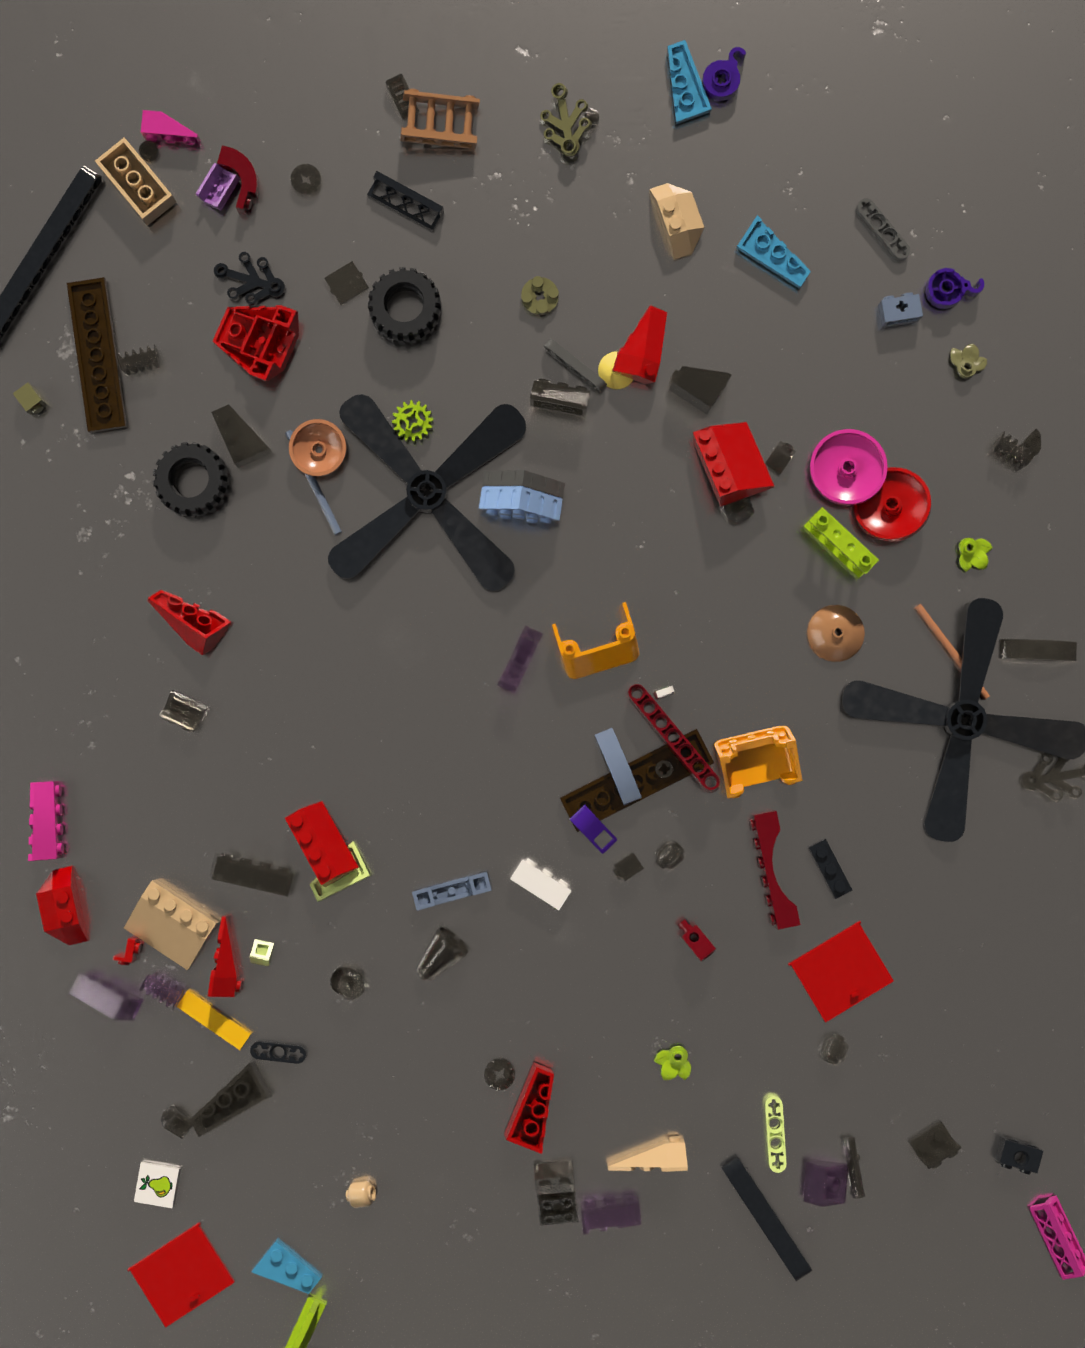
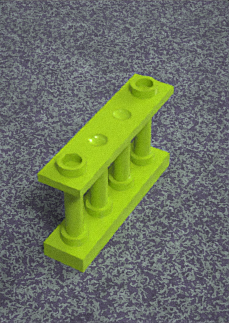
[803,507,879,579]

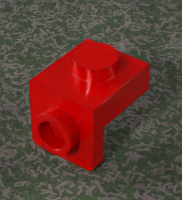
[113,937,141,965]

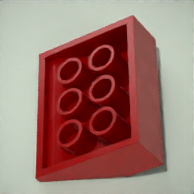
[693,422,774,507]

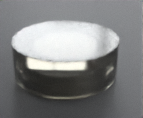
[139,141,159,161]

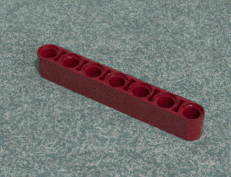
[628,684,720,793]

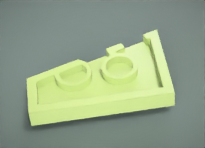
[309,841,370,902]

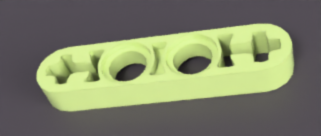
[764,1095,787,1173]

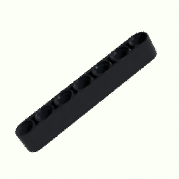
[721,1157,812,1282]

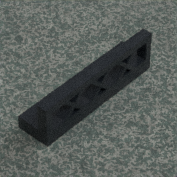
[367,171,444,231]

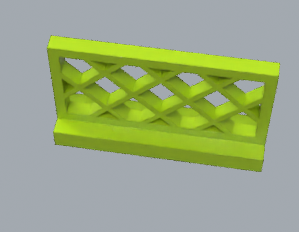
[285,1295,327,1348]

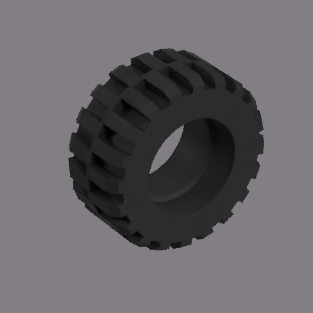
[368,267,442,345]
[153,442,230,518]

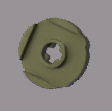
[521,276,559,316]

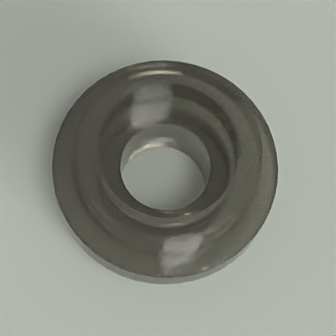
[584,108,599,128]

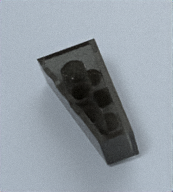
[210,852,294,897]
[190,1062,272,1137]

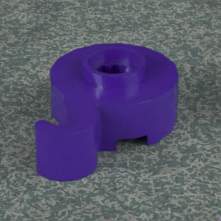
[702,47,746,102]
[925,268,985,309]

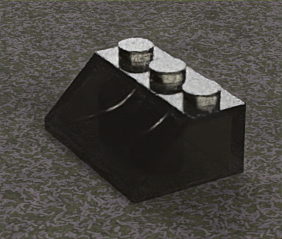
[530,379,590,417]

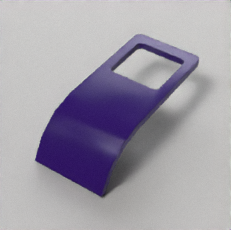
[570,805,617,854]

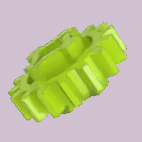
[392,400,434,443]

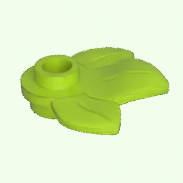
[958,538,992,572]
[654,1046,691,1080]

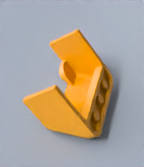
[552,602,639,679]

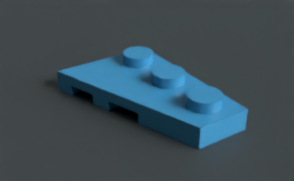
[251,1240,322,1294]

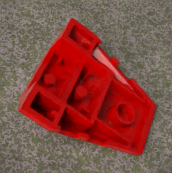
[213,305,299,382]

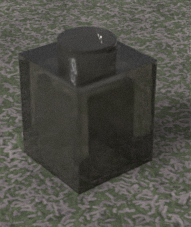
[613,852,644,881]

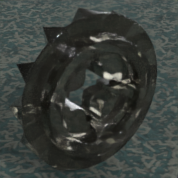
[290,164,321,195]
[484,1059,515,1091]

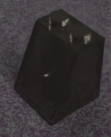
[669,366,732,414]

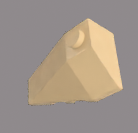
[607,1136,688,1172]

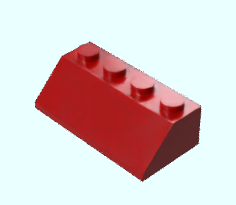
[285,801,359,887]

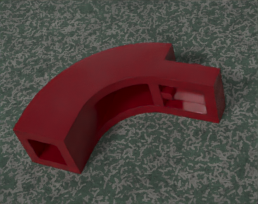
[217,145,260,215]

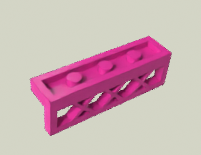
[1029,1195,1085,1280]

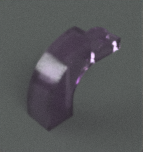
[497,626,543,693]

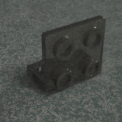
[908,1121,961,1169]

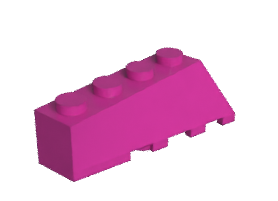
[28,781,64,861]

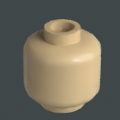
[346,1181,376,1208]

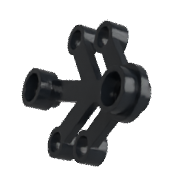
[214,252,285,306]

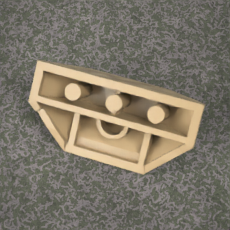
[649,183,705,260]

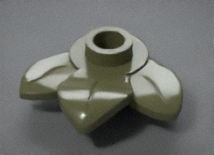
[950,344,987,379]

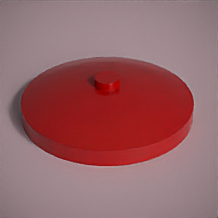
[853,467,931,542]

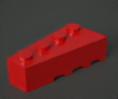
[504,1062,554,1154]

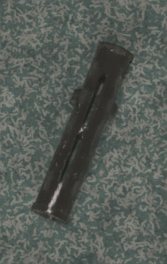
[843,1137,865,1198]

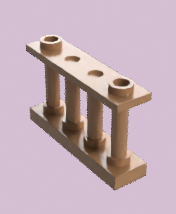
[400,89,480,150]

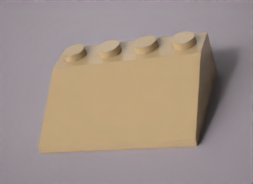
[124,879,220,970]

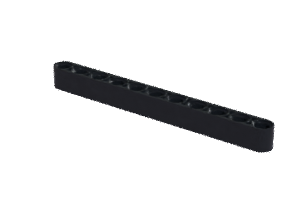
[0,166,102,342]

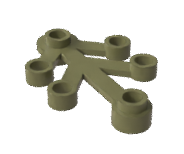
[540,83,592,157]

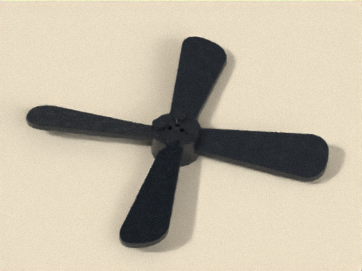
[328,394,526,591]
[842,598,1085,842]

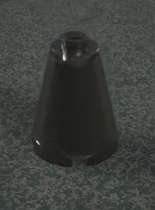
[417,927,469,980]

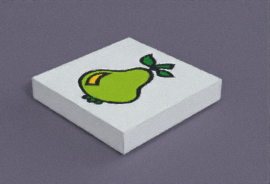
[134,1162,180,1208]

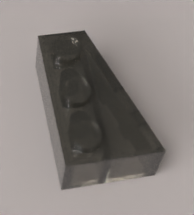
[211,404,273,468]

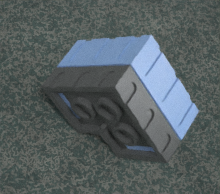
[479,470,565,524]

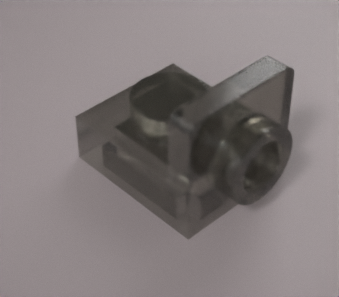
[161,1105,194,1139]

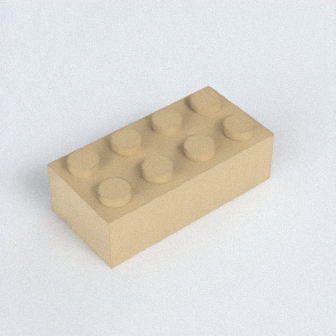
[95,137,176,226]

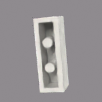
[510,858,572,910]

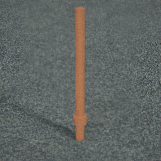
[915,604,990,700]

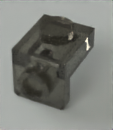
[765,441,796,474]

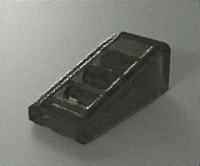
[385,74,419,120]

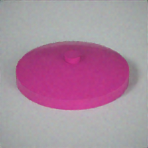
[810,429,887,506]

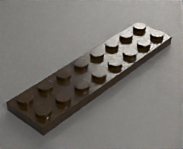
[67,277,127,433]
[560,729,714,832]

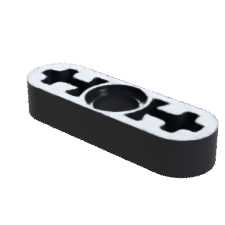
[250,1040,307,1064]

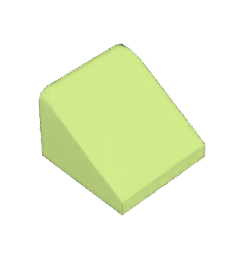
[250,940,274,966]

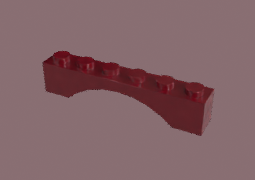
[750,810,801,930]

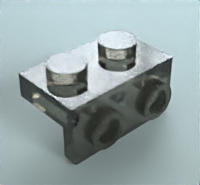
[159,690,207,732]

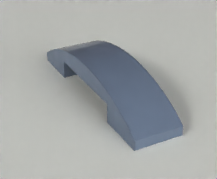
[595,728,642,805]
[412,872,492,911]

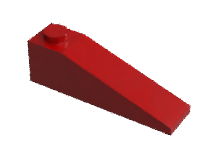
[612,305,667,384]
[147,590,231,655]
[208,915,242,997]

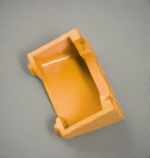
[714,726,802,798]

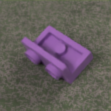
[196,163,240,211]

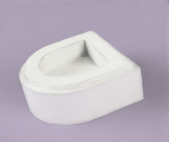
[653,686,675,699]

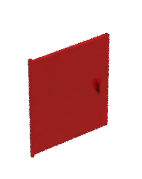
[788,921,894,1023]
[127,1222,234,1328]

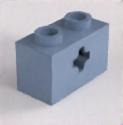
[878,292,923,327]

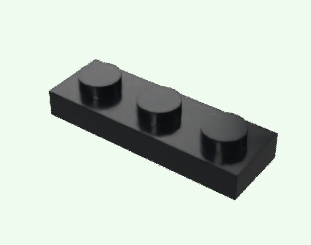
[808,839,853,899]

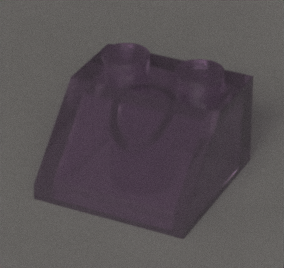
[803,1161,849,1207]

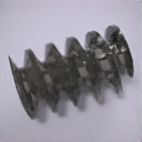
[117,344,160,376]
[993,431,1036,470]

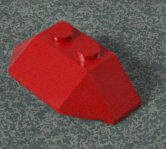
[36,866,89,945]

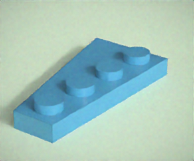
[667,40,712,124]
[736,215,811,289]

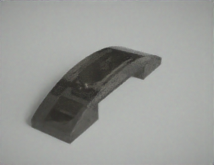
[999,639,1077,662]

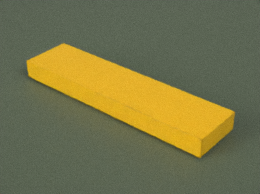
[176,990,252,1050]

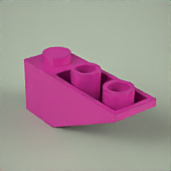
[141,110,201,145]

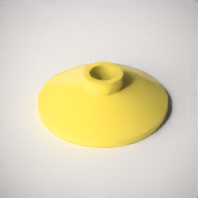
[598,352,633,389]

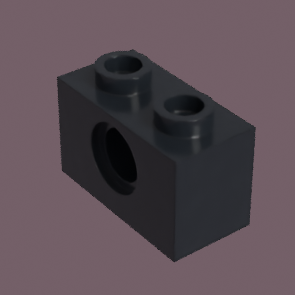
[995,1136,1043,1175]

